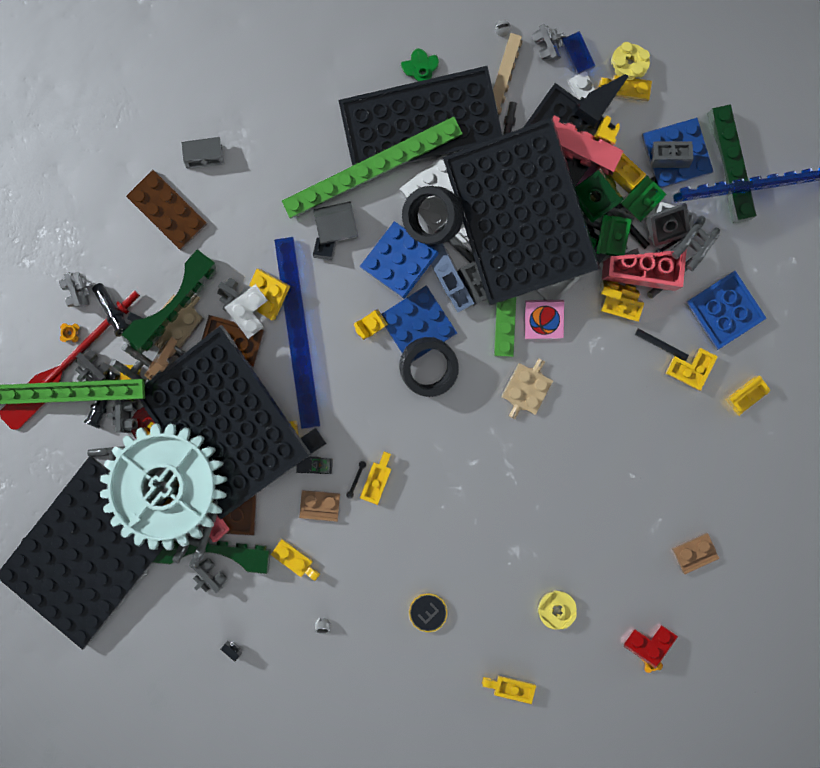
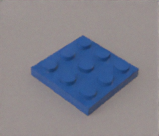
[642,118,714,188]
[360,221,439,299]
[686,271,767,350]
[382,285,457,362]

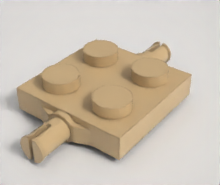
[154,294,204,349]
[501,358,553,420]

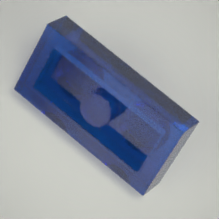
[562,31,595,75]

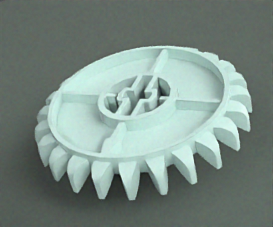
[100,424,227,550]

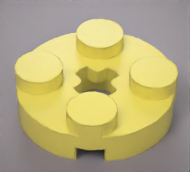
[611,42,650,80]
[538,590,577,630]

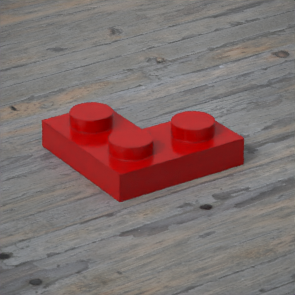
[623,625,678,669]

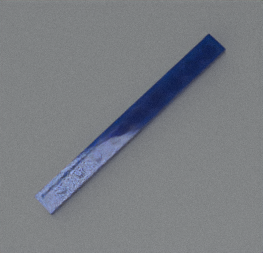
[673,168,820,203]
[274,237,321,429]

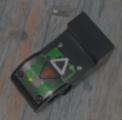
[296,456,333,474]

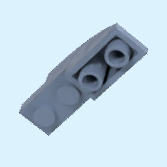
[428,243,475,312]

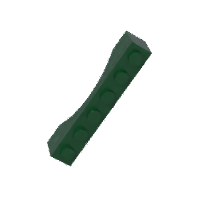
[707,104,757,224]
[121,249,216,354]
[152,540,271,574]

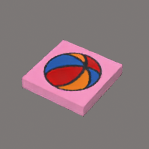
[525,300,564,339]

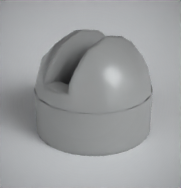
[495,20,511,37]
[315,618,330,634]

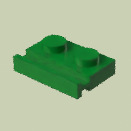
[620,175,667,222]
[596,215,632,256]

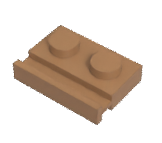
[144,337,178,380]
[299,490,340,522]
[672,533,720,574]

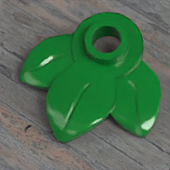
[401,48,439,82]

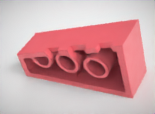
[553,115,623,175]
[602,249,687,291]

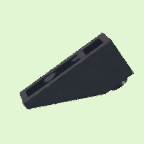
[575,74,629,127]

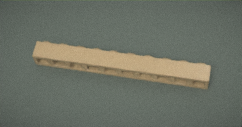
[493,33,523,115]

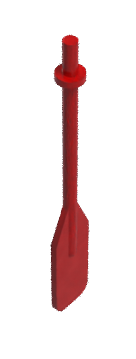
[0,290,140,430]

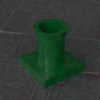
[575,168,624,223]

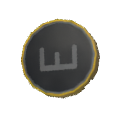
[409,593,447,632]

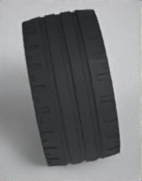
[402,186,464,245]
[399,337,459,397]

